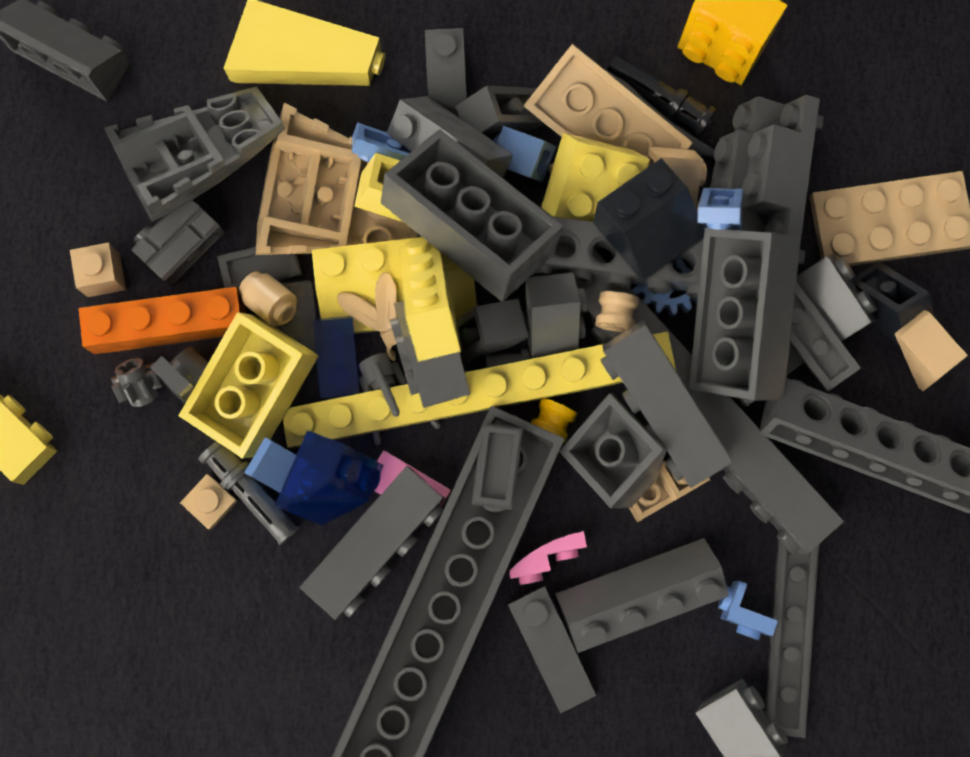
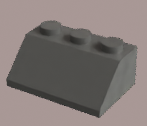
[0,0,130,102]

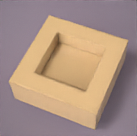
[180,474,238,530]

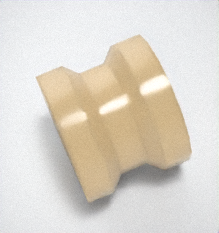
[595,291,639,332]

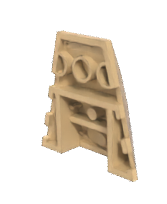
[256,103,418,255]

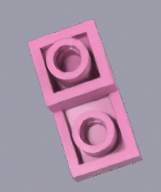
[509,531,587,585]

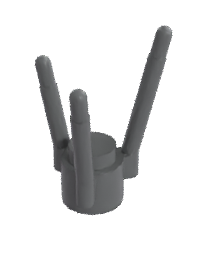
[358,353,441,445]

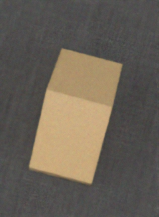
[895,310,968,391]

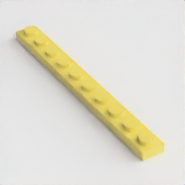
[283,331,676,449]

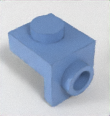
[718,581,778,640]

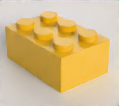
[678,0,787,85]

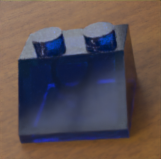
[275,430,384,525]

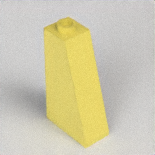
[224,0,386,86]

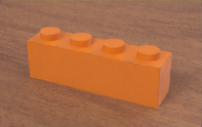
[79,287,246,354]

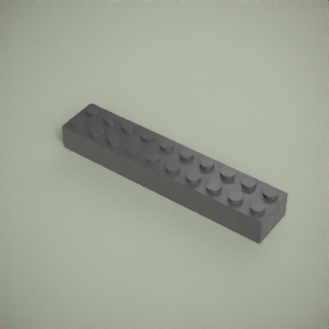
[332,406,564,757]

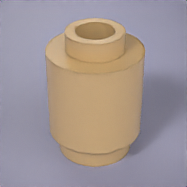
[239,271,297,327]

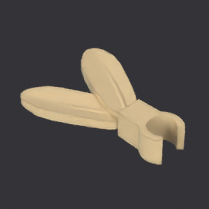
[337,272,397,361]

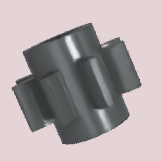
[111,358,162,407]

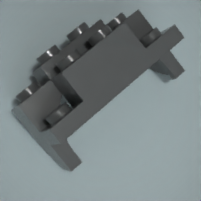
[709,95,824,265]

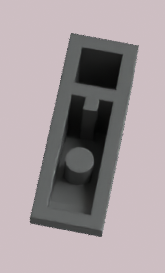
[507,587,596,714]

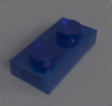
[313,316,360,398]

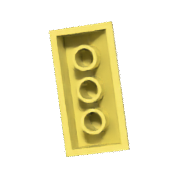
[312,237,477,337]

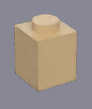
[70,243,126,297]

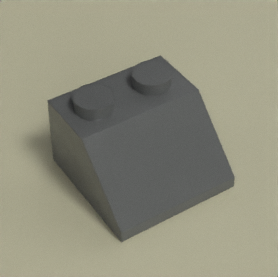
[559,393,666,508]

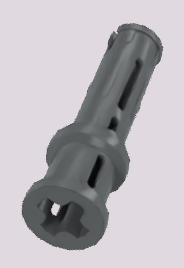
[198,441,299,545]

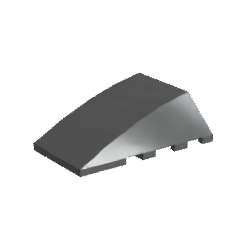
[104,87,285,222]

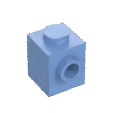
[493,126,556,183]

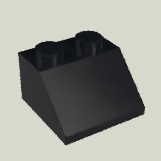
[593,158,705,282]

